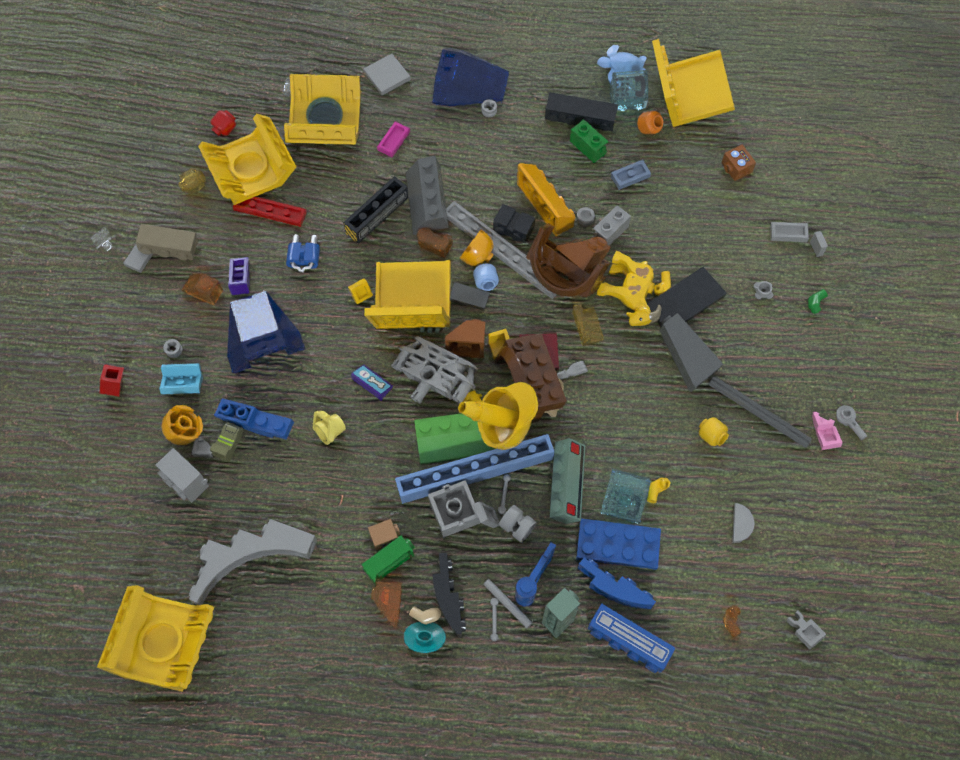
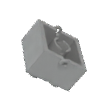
[156,448,209,503]
[428,480,480,538]

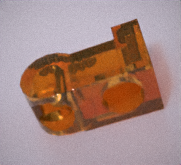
[417,228,453,258]

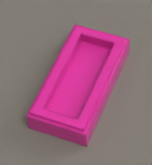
[377,122,410,157]

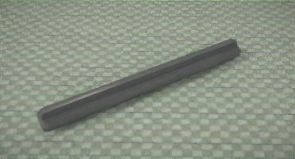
[709,376,812,447]

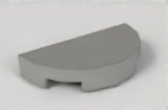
[732,503,755,543]

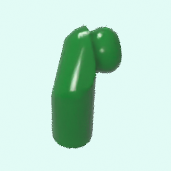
[808,289,828,314]

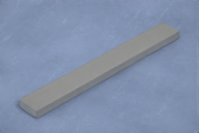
[446,201,557,300]

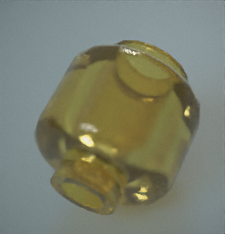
[178,168,206,194]

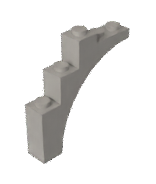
[189,519,317,605]

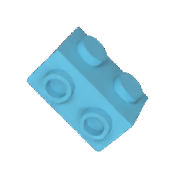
[160,363,203,394]

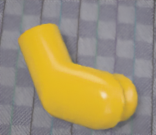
[654,271,671,296]
[647,478,670,503]

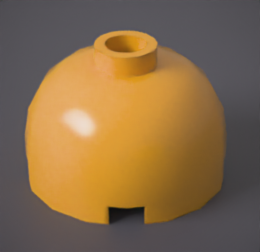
[459,229,494,266]
[161,405,203,445]

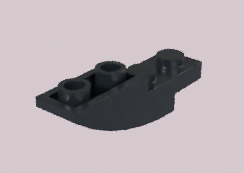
[432,553,466,638]

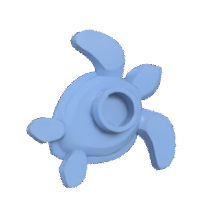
[597,45,647,88]

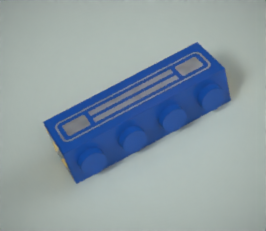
[588,604,675,673]

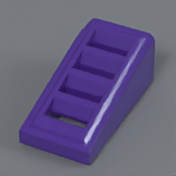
[228,257,250,295]

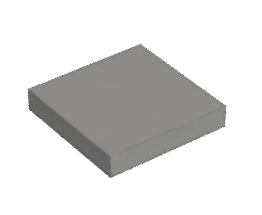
[363,54,411,95]

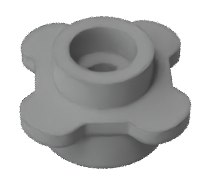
[753,281,773,299]

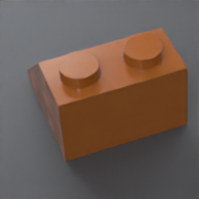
[556,236,611,271]
[445,319,485,358]

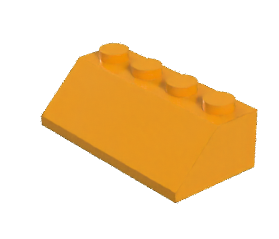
[517,163,575,236]

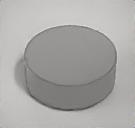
[576,207,595,226]

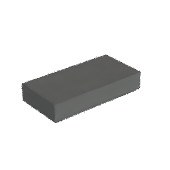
[450,282,490,311]

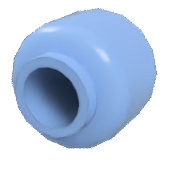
[473,263,499,291]

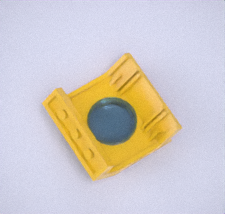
[284,74,361,145]

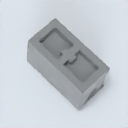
[593,205,631,246]

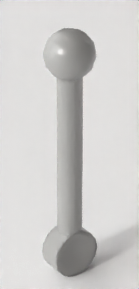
[498,474,511,515]
[490,598,499,641]

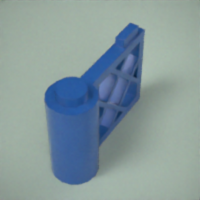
[515,542,556,607]

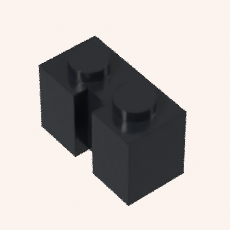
[493,204,535,244]

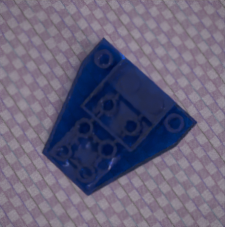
[432,47,509,106]
[227,291,305,374]

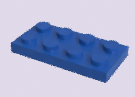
[576,518,661,570]

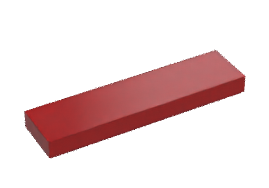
[233,196,307,227]

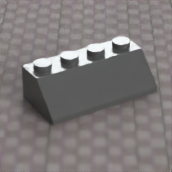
[406,155,449,235]

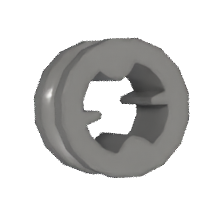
[481,99,497,117]
[163,339,183,358]

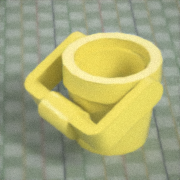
[313,411,346,445]

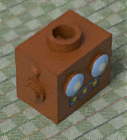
[721,144,756,181]

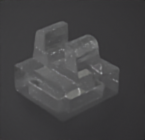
[90,227,113,251]

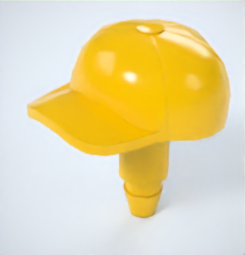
[458,382,538,450]

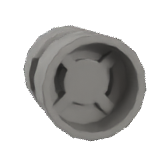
[499,505,537,543]

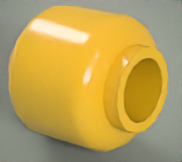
[699,417,729,446]

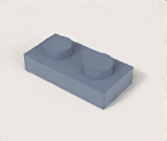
[611,160,651,190]

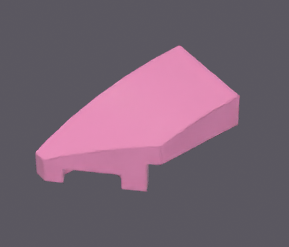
[812,412,842,450]

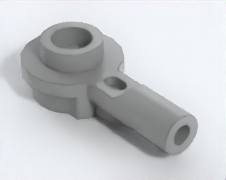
[836,405,867,440]

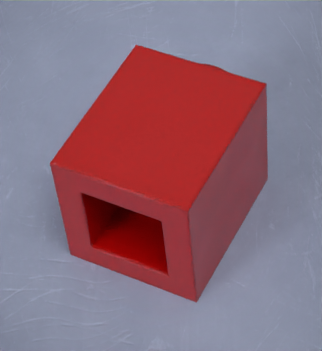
[99,365,124,397]

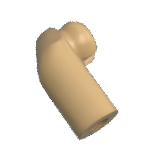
[409,606,441,624]

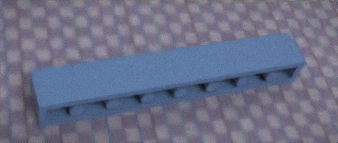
[395,434,554,504]

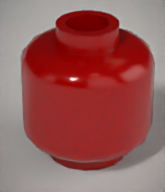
[210,110,236,136]

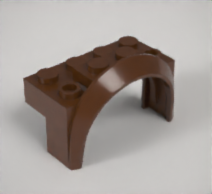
[526,223,610,298]
[495,333,567,423]

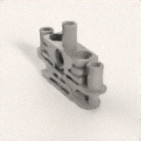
[391,336,478,404]

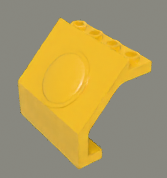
[198,113,297,205]
[97,585,214,692]

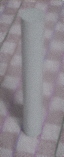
[483,579,532,628]

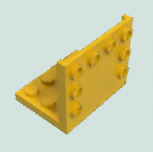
[652,39,735,127]
[364,260,451,329]

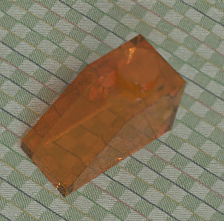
[181,273,223,305]
[371,582,402,629]

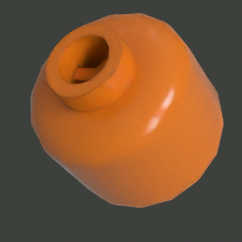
[637,111,663,135]

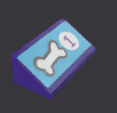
[351,364,393,400]

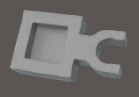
[787,610,826,649]

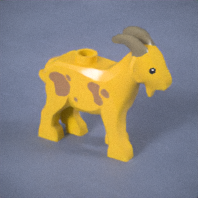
[597,251,662,326]

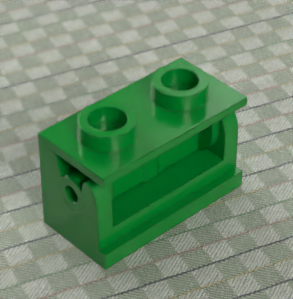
[570,120,608,163]

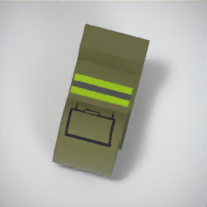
[210,422,243,462]

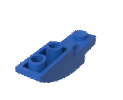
[214,398,294,440]
[578,558,656,609]

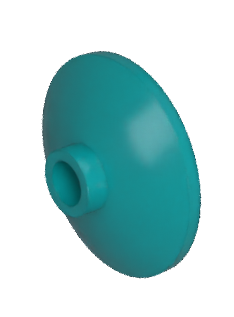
[404,622,446,653]

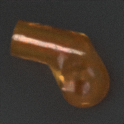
[723,605,742,638]

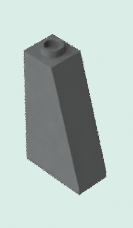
[659,313,723,392]

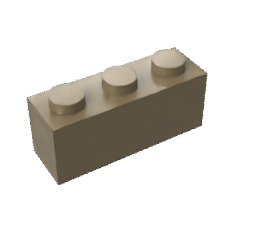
[136,224,198,260]

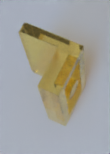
[572,304,604,346]

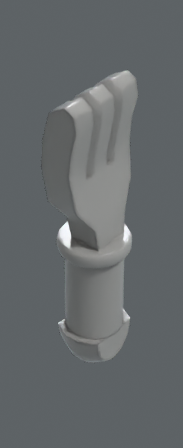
[557,361,588,380]

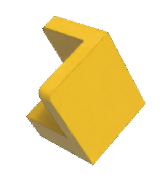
[488,329,510,359]

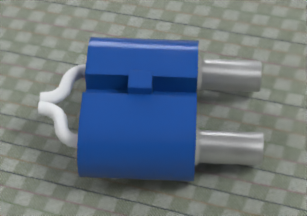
[286,234,320,272]

